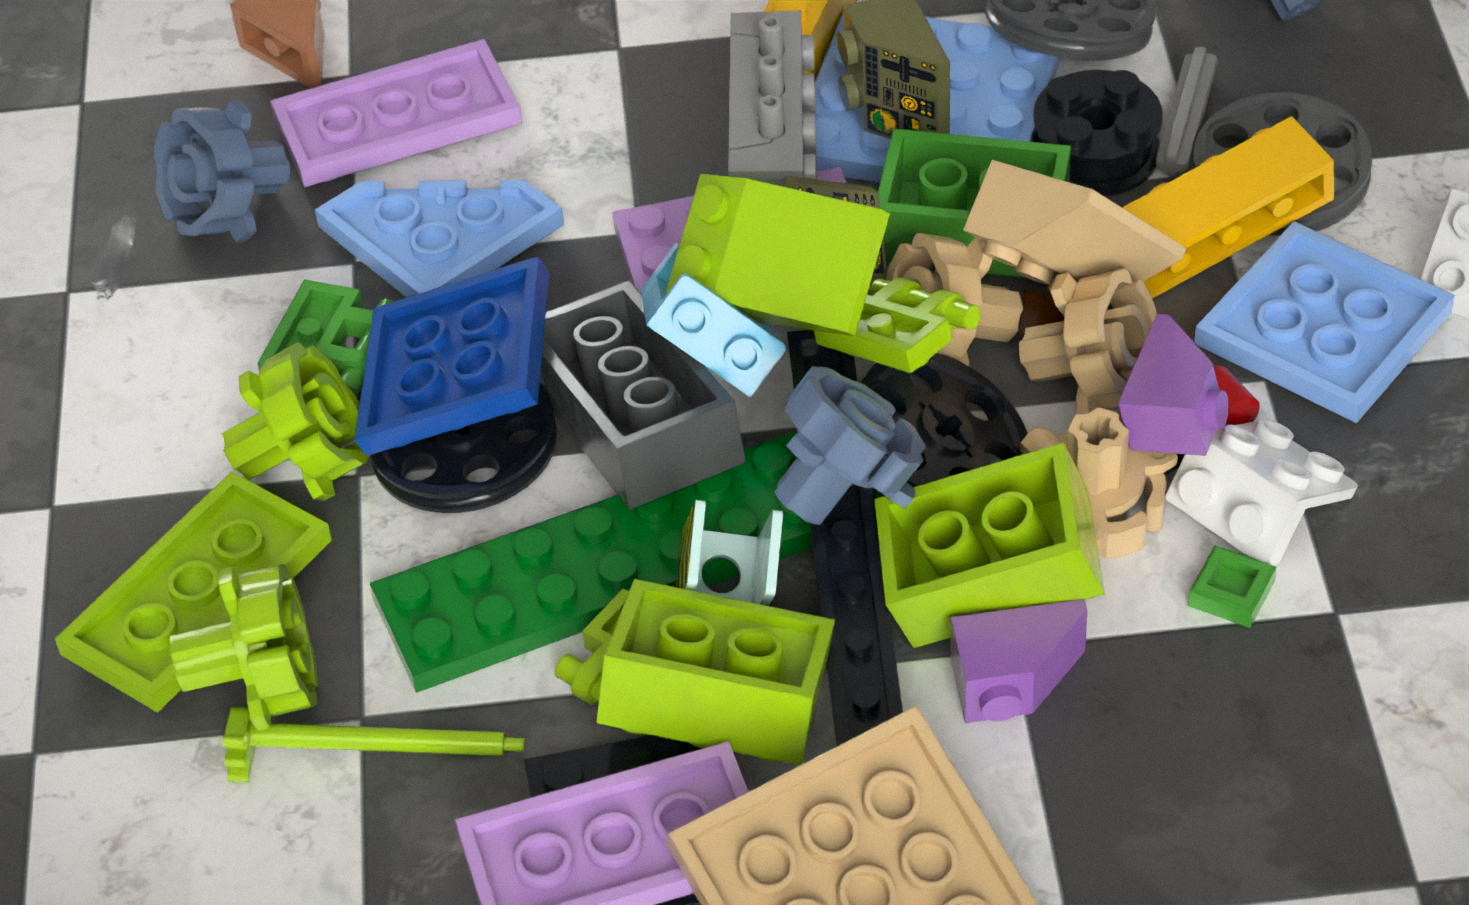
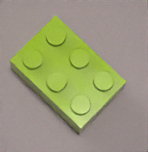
[875,443,1105,648]

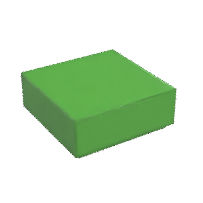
[1188,545,1277,628]

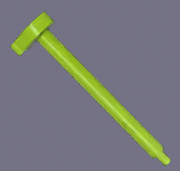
[222,706,525,782]

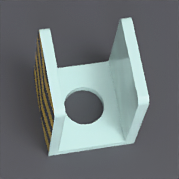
[676,500,783,606]

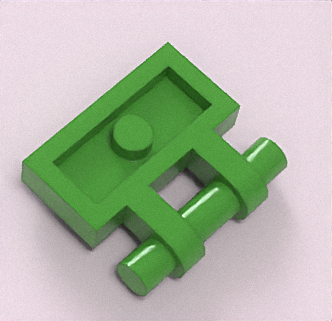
[257,279,395,397]

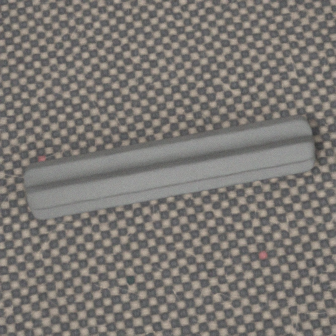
[1155,47,1218,178]

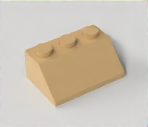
[963,160,1186,291]

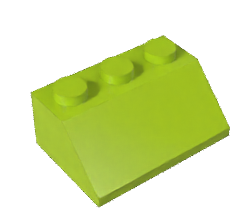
[596,579,835,766]

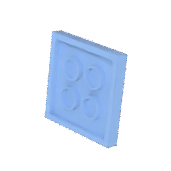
[1194,221,1455,423]

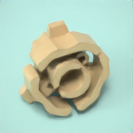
[886,233,1023,366]
[1019,268,1157,414]
[1020,407,1178,559]

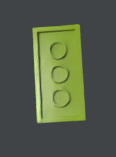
[55,471,332,713]

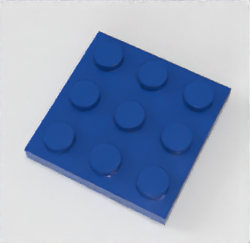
[354,256,549,456]

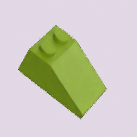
[665,174,890,336]

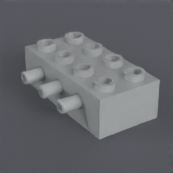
[728,11,817,186]

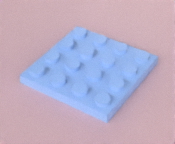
[815,11,1061,183]

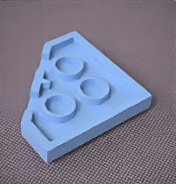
[315,180,564,298]

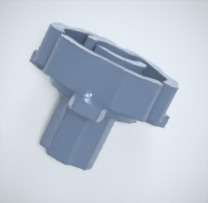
[154,100,290,243]
[774,366,925,525]

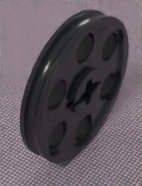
[860,353,1028,487]
[370,383,557,513]

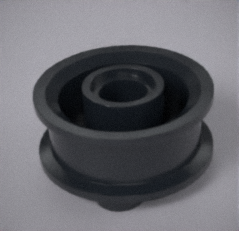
[1033,70,1163,196]

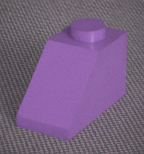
[1118,314,1228,456]
[950,599,1088,723]

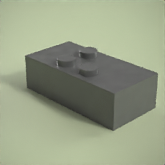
[540,280,746,510]

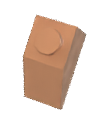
[230,0,324,89]

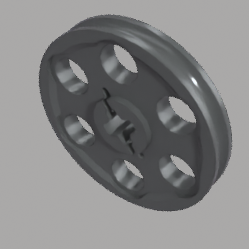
[985,0,1156,60]
[1193,92,1373,236]

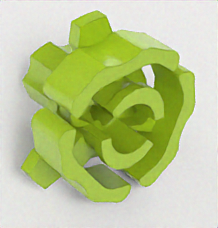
[222,342,370,501]
[170,564,318,731]

